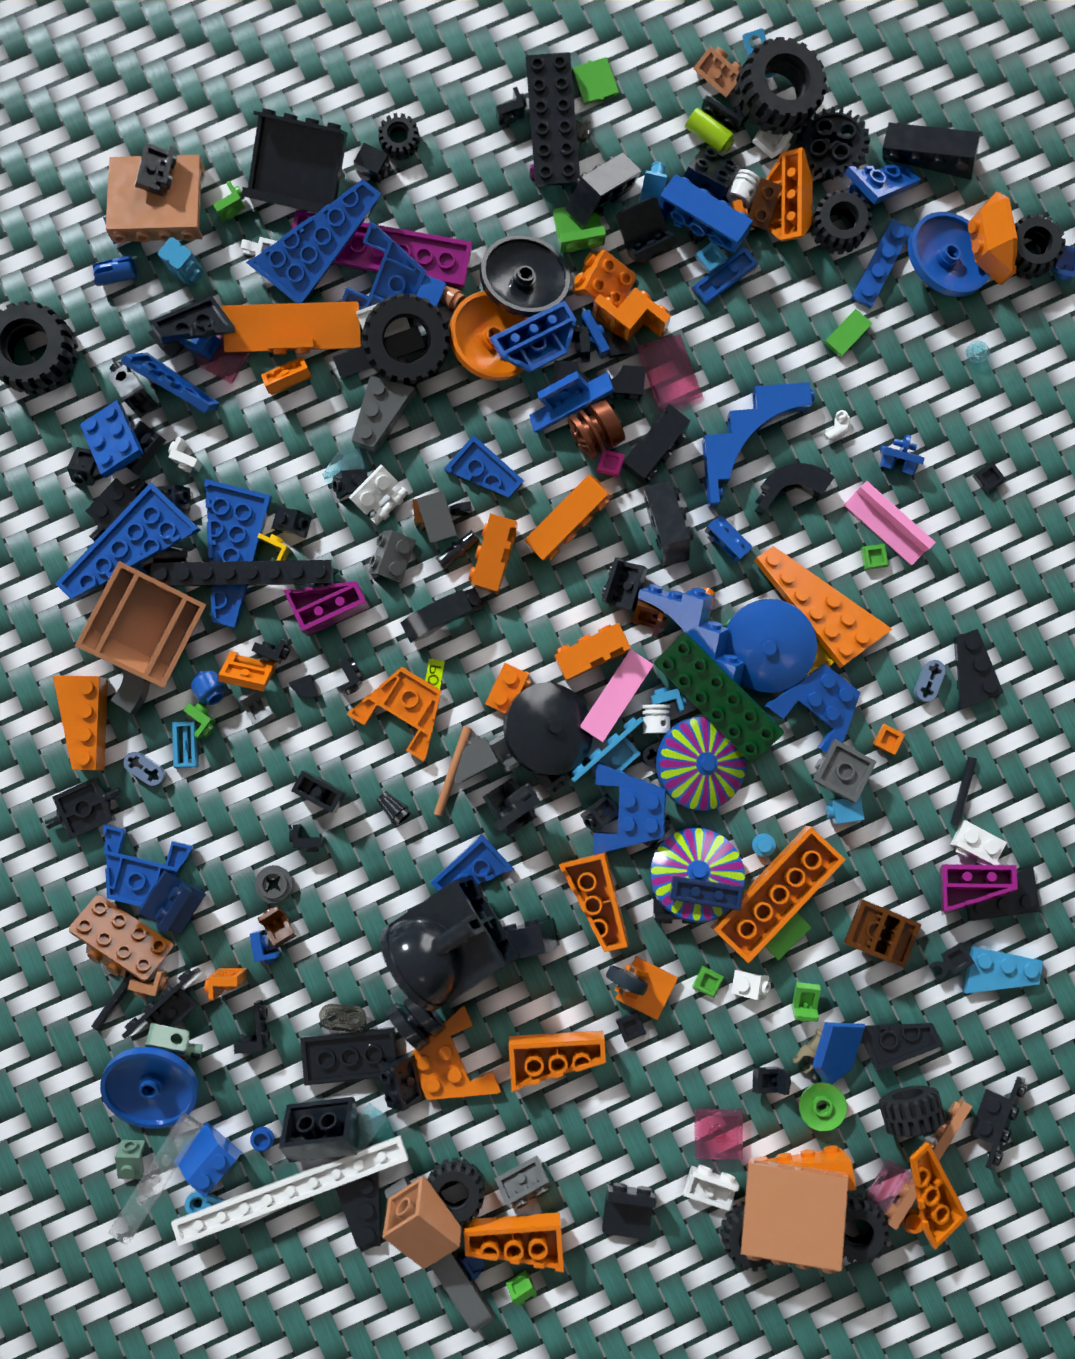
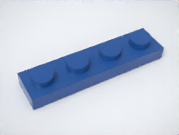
[851,219,912,309]

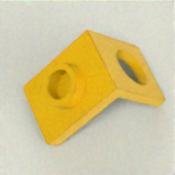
[257,533,291,561]

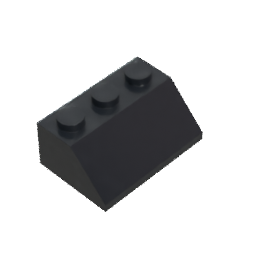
[279,1097,360,1163]

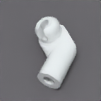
[824,410,850,443]

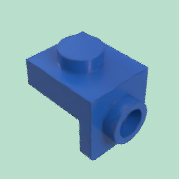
[1052,245,1075,281]

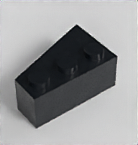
[622,403,691,484]
[644,480,693,567]
[503,918,560,958]

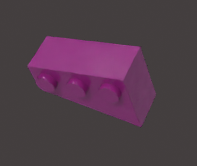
[939,864,1018,916]

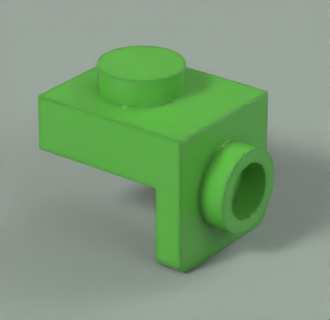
[213,181,245,221]
[183,703,216,739]
[792,982,821,1022]

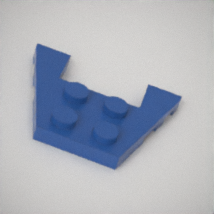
[341,222,427,310]
[765,664,861,754]
[593,763,666,854]
[103,824,194,907]

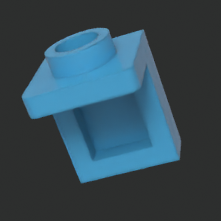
[649,687,687,713]

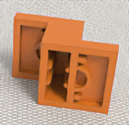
[592,288,671,343]

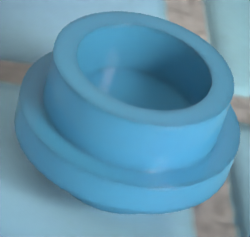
[752,833,776,857]

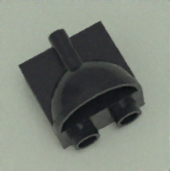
[380,875,521,1011]

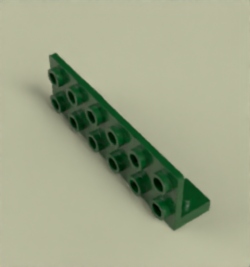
[653,632,784,763]

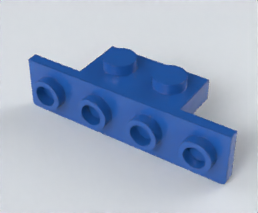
[529,371,614,433]

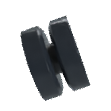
[386,995,446,1051]

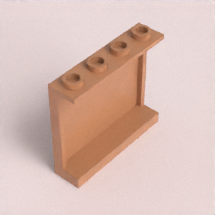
[106,155,205,243]
[741,1158,848,1274]

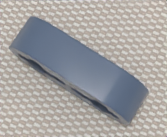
[914,660,946,702]
[124,752,166,786]

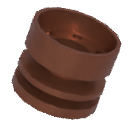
[568,398,626,460]

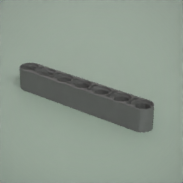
[385,1177,495,1333]

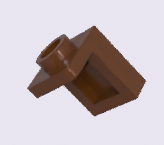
[632,599,667,637]
[257,906,296,948]

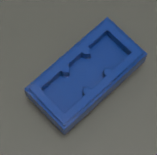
[580,309,610,359]

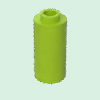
[685,108,735,153]

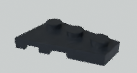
[150,295,236,343]
[967,864,1040,921]
[862,1023,943,1072]
[335,1171,382,1247]

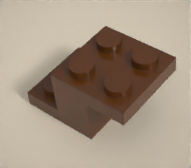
[844,899,921,968]

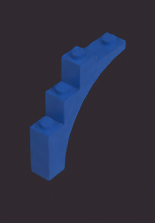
[638,584,745,686]

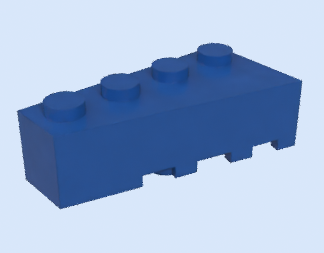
[659,174,753,253]

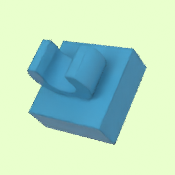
[695,242,728,274]

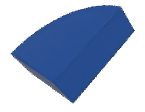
[461,1255,485,1281]

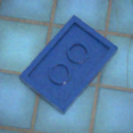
[80,400,144,478]

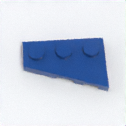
[444,435,525,498]

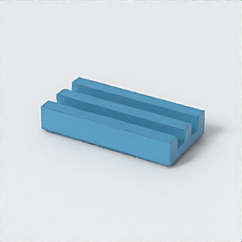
[172,721,199,769]

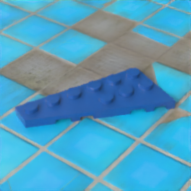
[204,479,272,628]

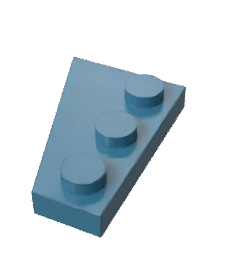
[963,946,1043,994]

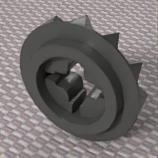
[255,865,293,903]

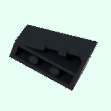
[565,153,641,228]

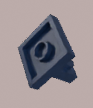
[138,870,206,934]

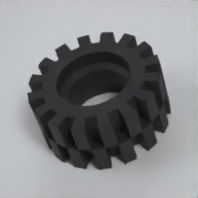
[378,113,420,160]

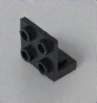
[684,146,742,200]

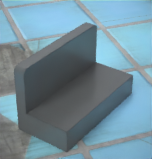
[417,491,457,543]

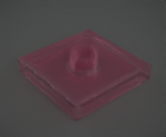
[694,1108,743,1159]

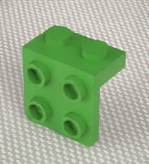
[553,206,606,253]

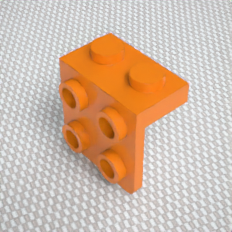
[571,250,636,308]

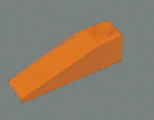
[910,1142,968,1250]

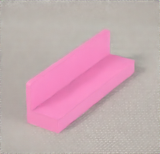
[844,481,936,565]
[580,650,654,743]

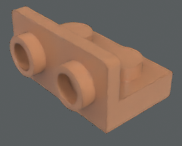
[693,46,742,99]

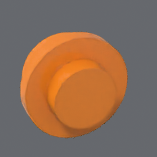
[901,1209,923,1234]

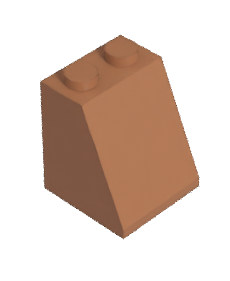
[383,1176,461,1269]

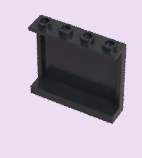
[241,108,348,213]

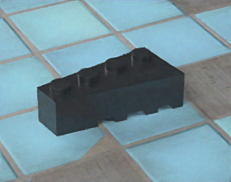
[882,122,981,180]

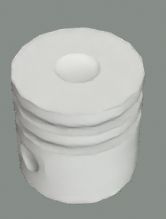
[726,169,760,209]
[642,704,670,734]

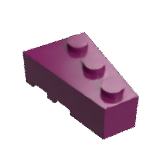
[284,581,370,636]

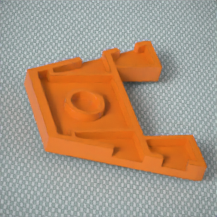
[347,667,442,761]
[410,1005,501,1100]

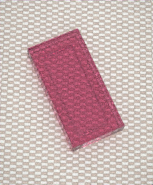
[863,1157,910,1213]

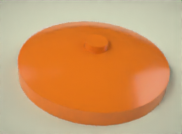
[449,291,530,381]

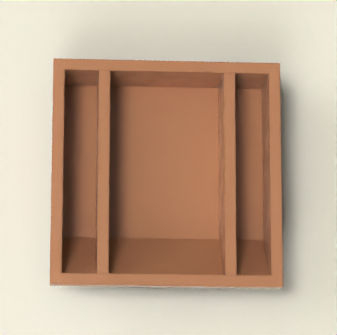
[75,561,206,688]

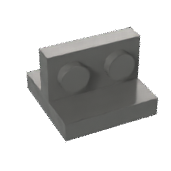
[813,739,877,803]

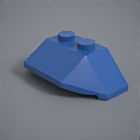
[490,300,577,373]

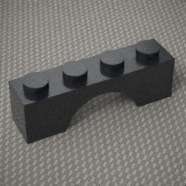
[553,360,646,400]

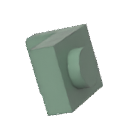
[115,1140,145,1179]

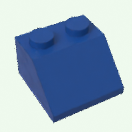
[175,1122,243,1198]

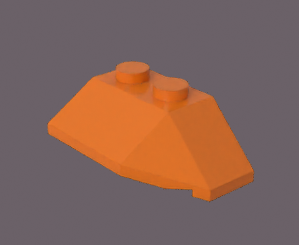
[766,148,813,242]
[968,192,1018,285]

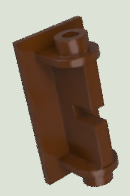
[749,178,782,230]

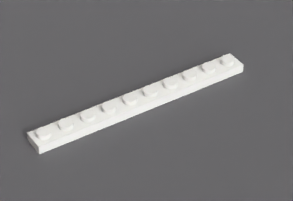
[171,1135,409,1246]

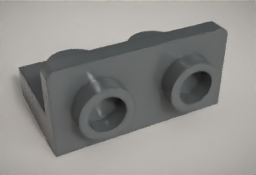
[495,1155,553,1209]

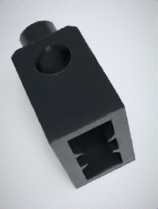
[108,361,159,418]

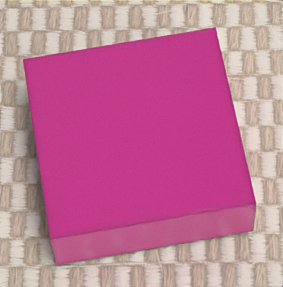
[597,449,625,478]

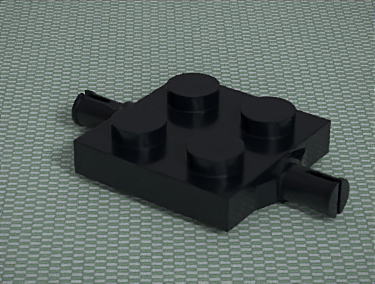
[85,478,148,541]
[44,777,122,839]

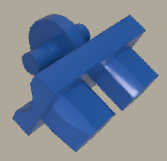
[879,434,925,475]

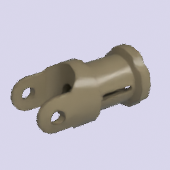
[793,1029,822,1073]

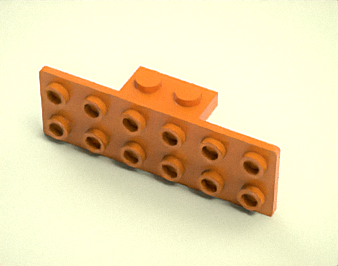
[222,302,361,355]

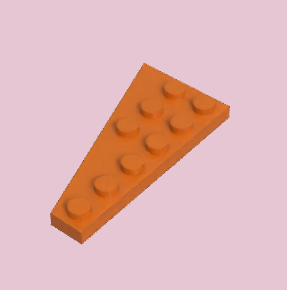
[754,546,893,668]

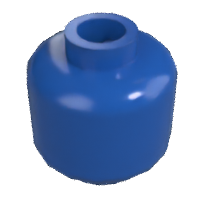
[191,670,226,705]

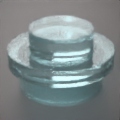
[966,341,989,364]

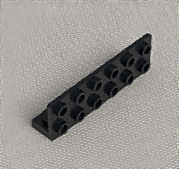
[526,52,580,194]

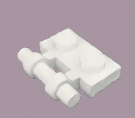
[349,465,408,525]

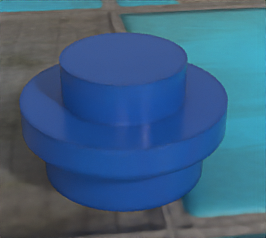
[250,1127,275,1152]

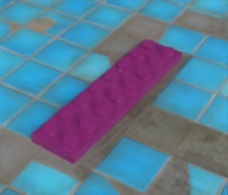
[292,210,473,288]

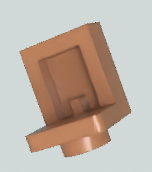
[128,970,168,998]

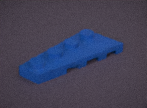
[120,352,220,413]

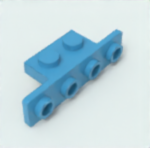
[570,717,643,783]

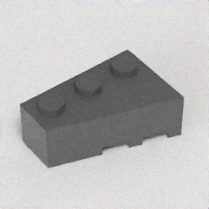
[351,375,417,453]

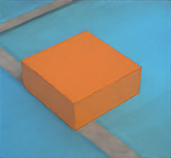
[872,724,905,755]

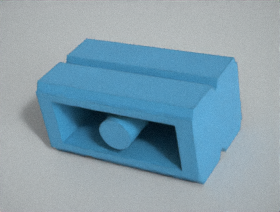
[158,237,202,286]

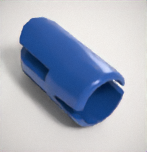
[92,256,137,286]

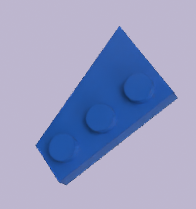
[845,164,921,204]
[430,834,514,891]

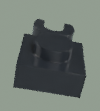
[929,942,975,980]

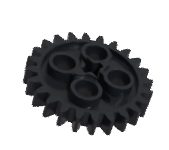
[796,107,870,180]

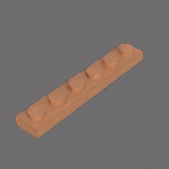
[885,1098,972,1230]

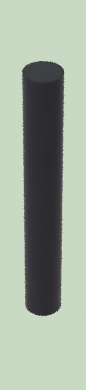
[950,757,977,826]
[91,973,137,1031]

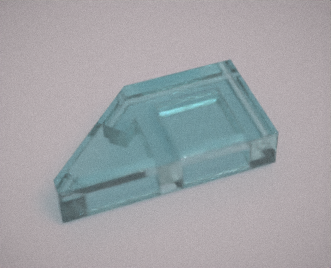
[322,447,365,479]

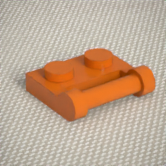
[218,651,277,692]

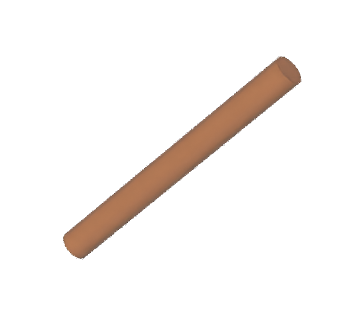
[434,726,472,816]

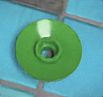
[799,1083,847,1131]

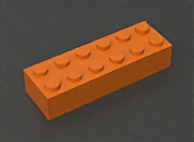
[710,826,846,963]

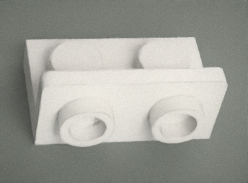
[950,820,1007,865]

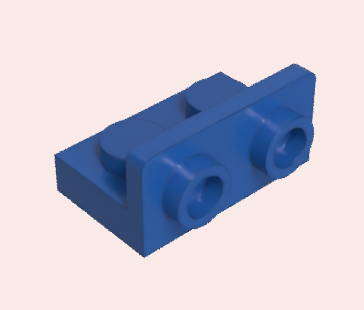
[704,516,752,563]

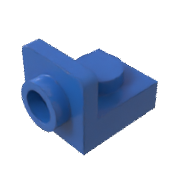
[250,930,281,965]

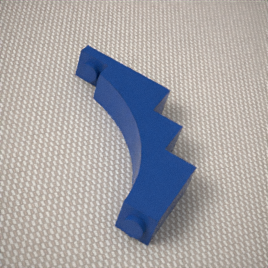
[702,382,815,508]

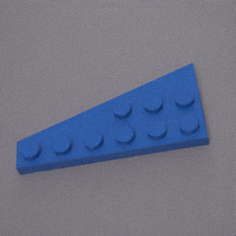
[246,179,383,303]
[55,483,201,601]

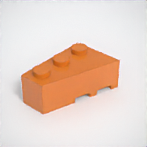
[468,513,518,595]
[554,623,631,682]

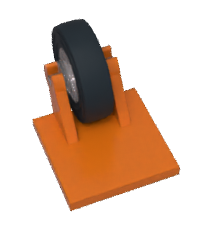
[606,956,678,1020]

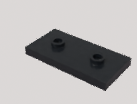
[300,1027,398,1086]

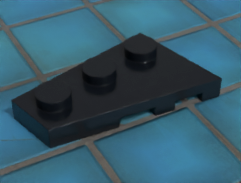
[954,629,1004,710]

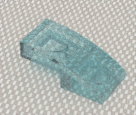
[358,1103,388,1151]

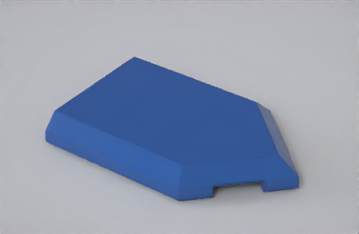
[812,1022,865,1085]

